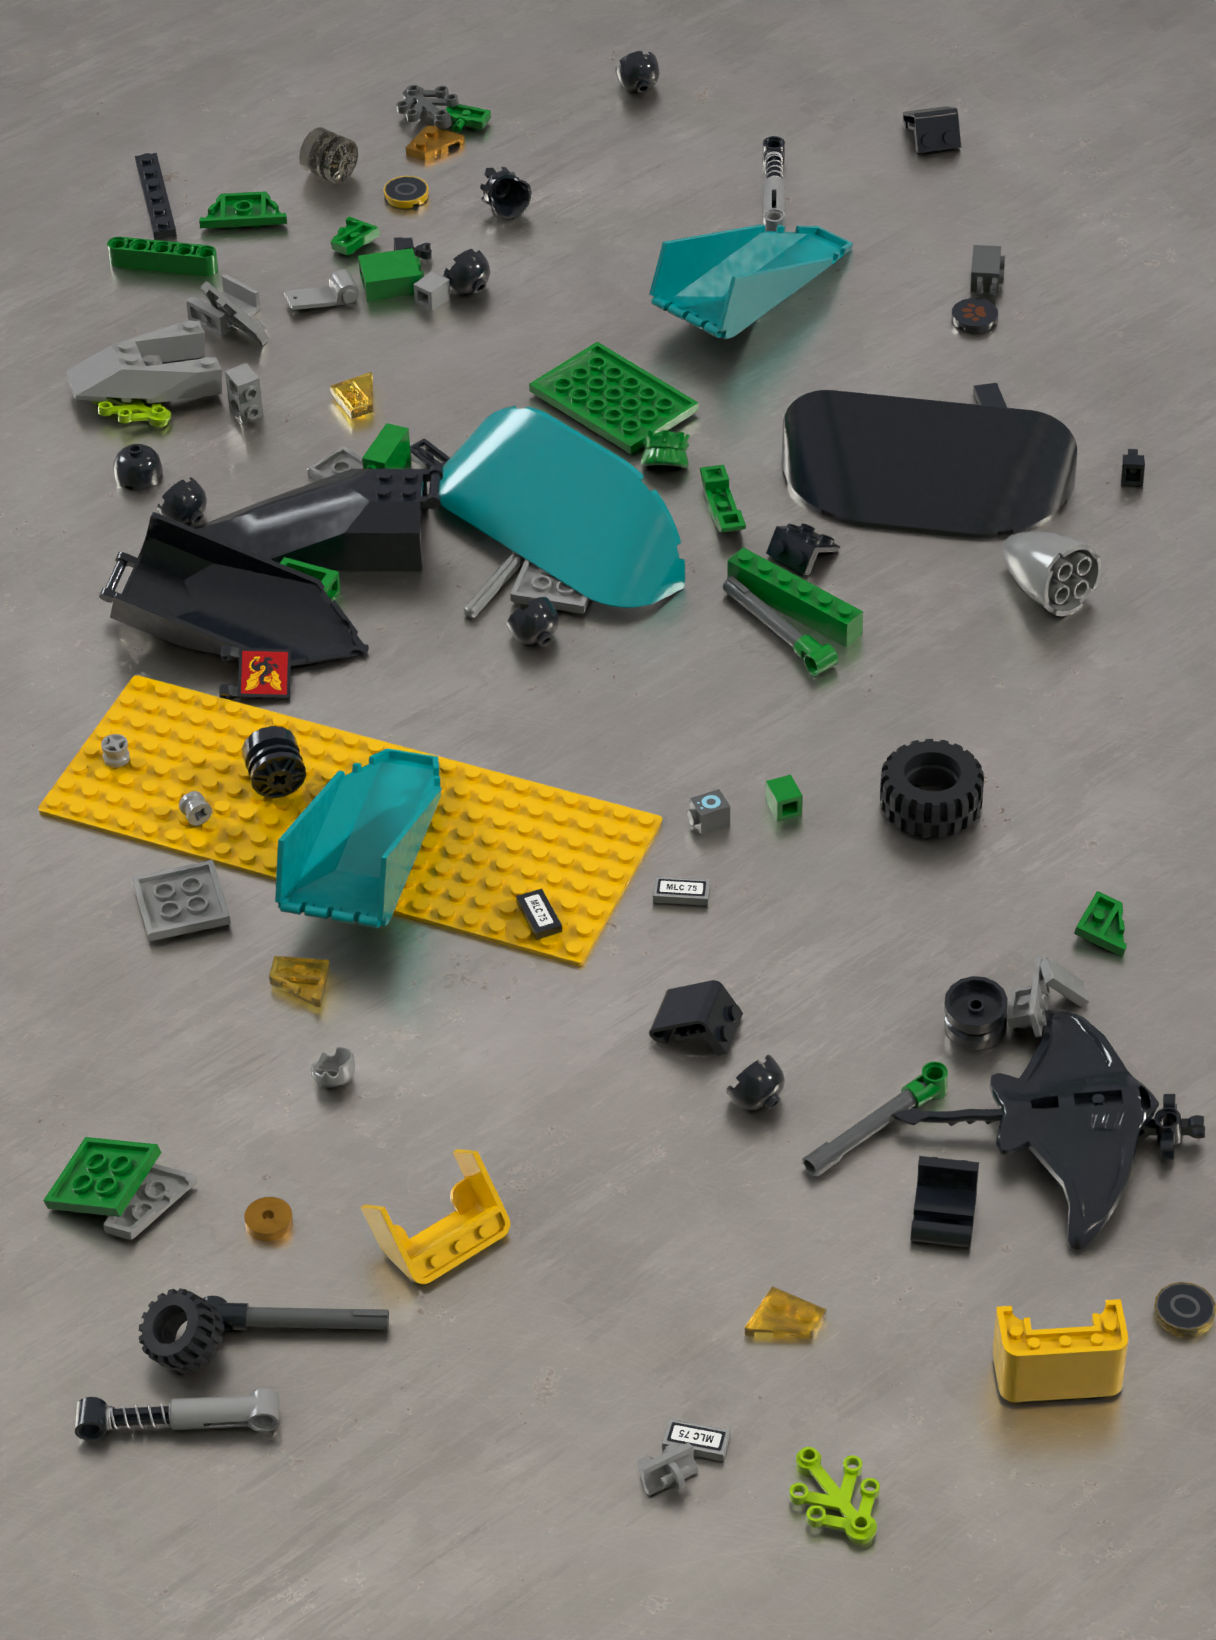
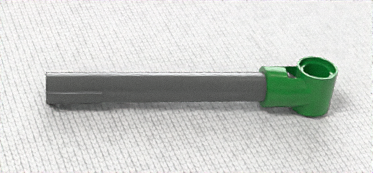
[723,575,839,676]
[802,1061,948,1177]

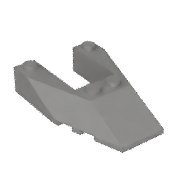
[66,320,222,403]

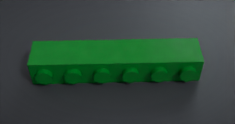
[727,547,863,648]

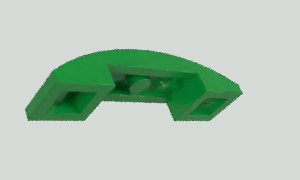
[700,464,746,532]

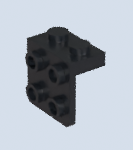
[766,523,840,575]

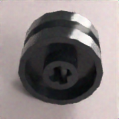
[944,976,1008,1050]

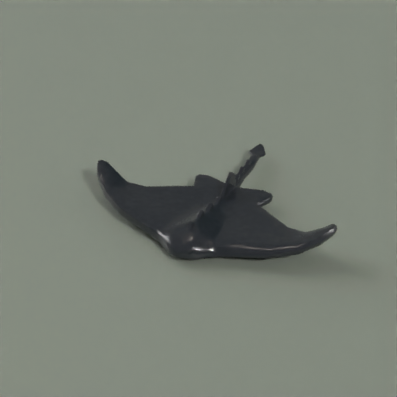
[894,1009,1159,1250]

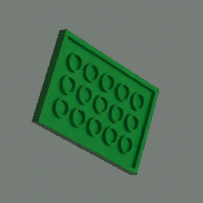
[529,342,699,454]

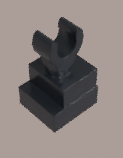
[394,237,432,260]
[1121,449,1145,486]

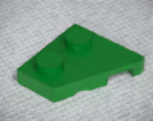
[331,217,380,255]
[1074,891,1127,957]

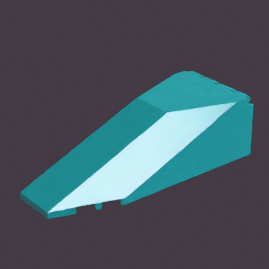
[649,224,853,339]
[275,748,442,928]

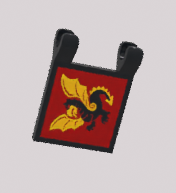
[219,645,291,700]

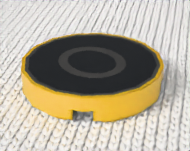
[384,176,429,209]

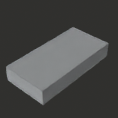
[1040,957,1089,1007]

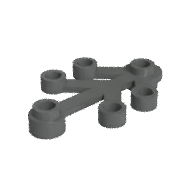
[396,85,459,129]

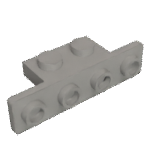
[1007,956,1050,1037]

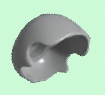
[310,1047,355,1088]

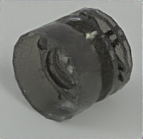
[299,127,358,185]

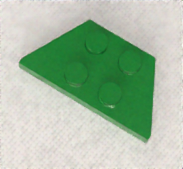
[199,191,287,229]

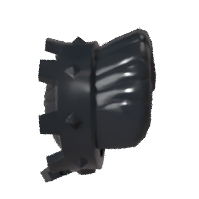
[480,167,532,220]

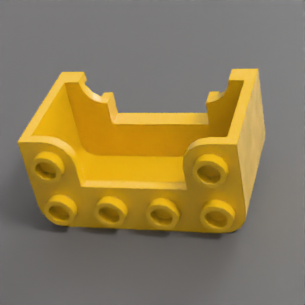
[992,1299,1128,1402]

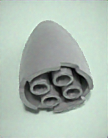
[1002,531,1102,616]

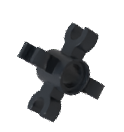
[1138,1094,1205,1161]

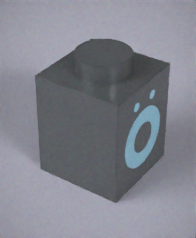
[687,789,730,835]

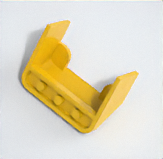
[360,1149,510,1284]

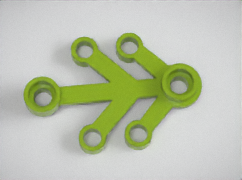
[92,397,171,427]
[789,1447,880,1544]

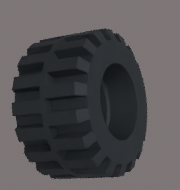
[138,1288,224,1374]

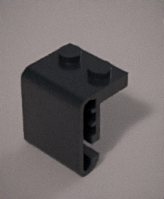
[903,106,961,153]
[649,980,743,1056]
[910,1156,979,1248]

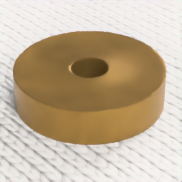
[244,1197,293,1241]

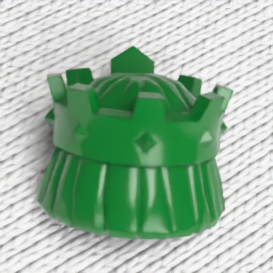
[641,430,690,468]

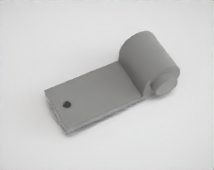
[284,270,359,310]

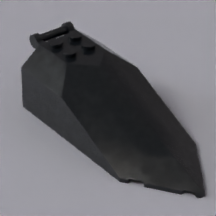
[195,465,444,572]
[99,512,369,667]

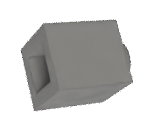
[414,271,451,312]

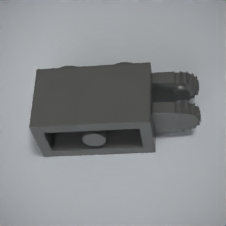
[970,245,1005,297]

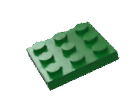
[43,1137,162,1217]

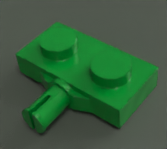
[445,104,491,133]

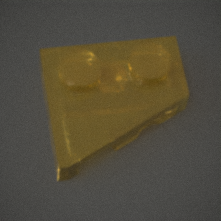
[330,372,373,419]
[269,956,330,1007]
[745,1286,827,1338]

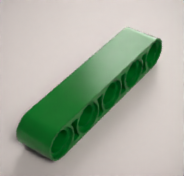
[107,237,218,276]

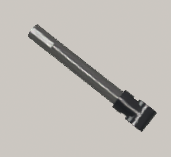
[203,1296,389,1335]

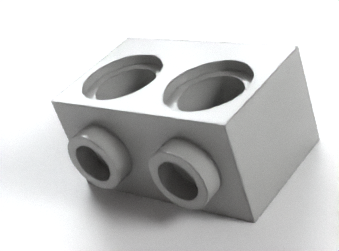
[225,363,264,424]

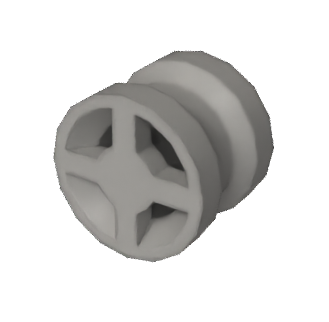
[101,734,130,768]
[179,791,212,826]

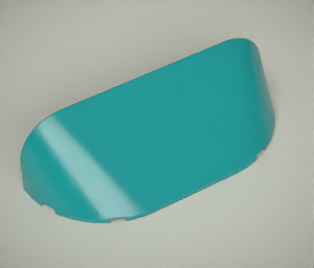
[439,406,685,608]

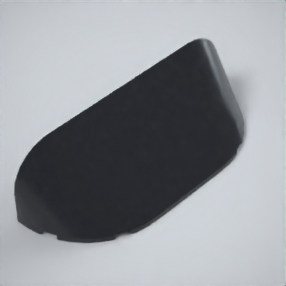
[781,390,1077,538]

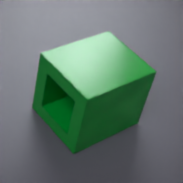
[765,774,803,821]

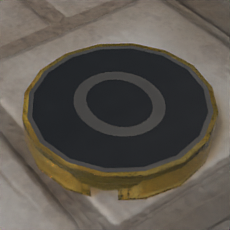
[1154,1282,1216,1337]

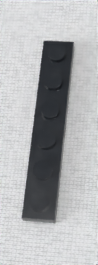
[135,153,177,240]

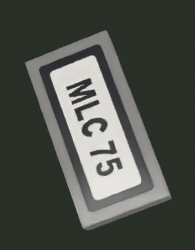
[653,876,710,906]
[662,1418,731,1462]

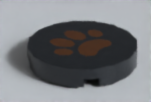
[951,298,998,333]

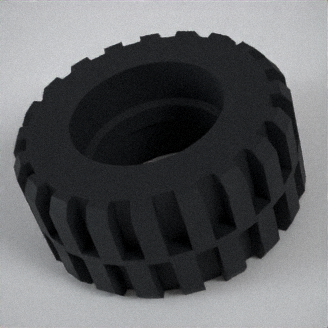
[880,739,984,838]

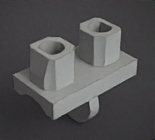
[637,1442,698,1496]

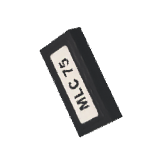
[516,889,562,940]

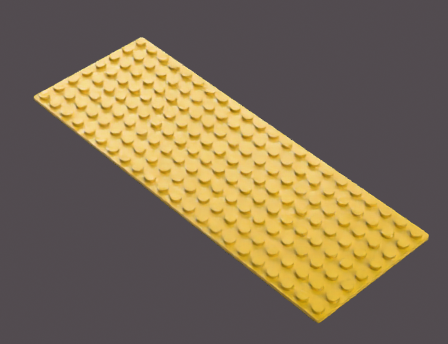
[38,675,662,966]

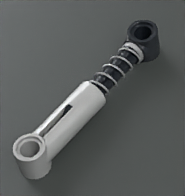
[763,136,786,232]
[75,1388,279,1441]

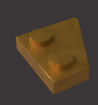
[405,125,465,160]

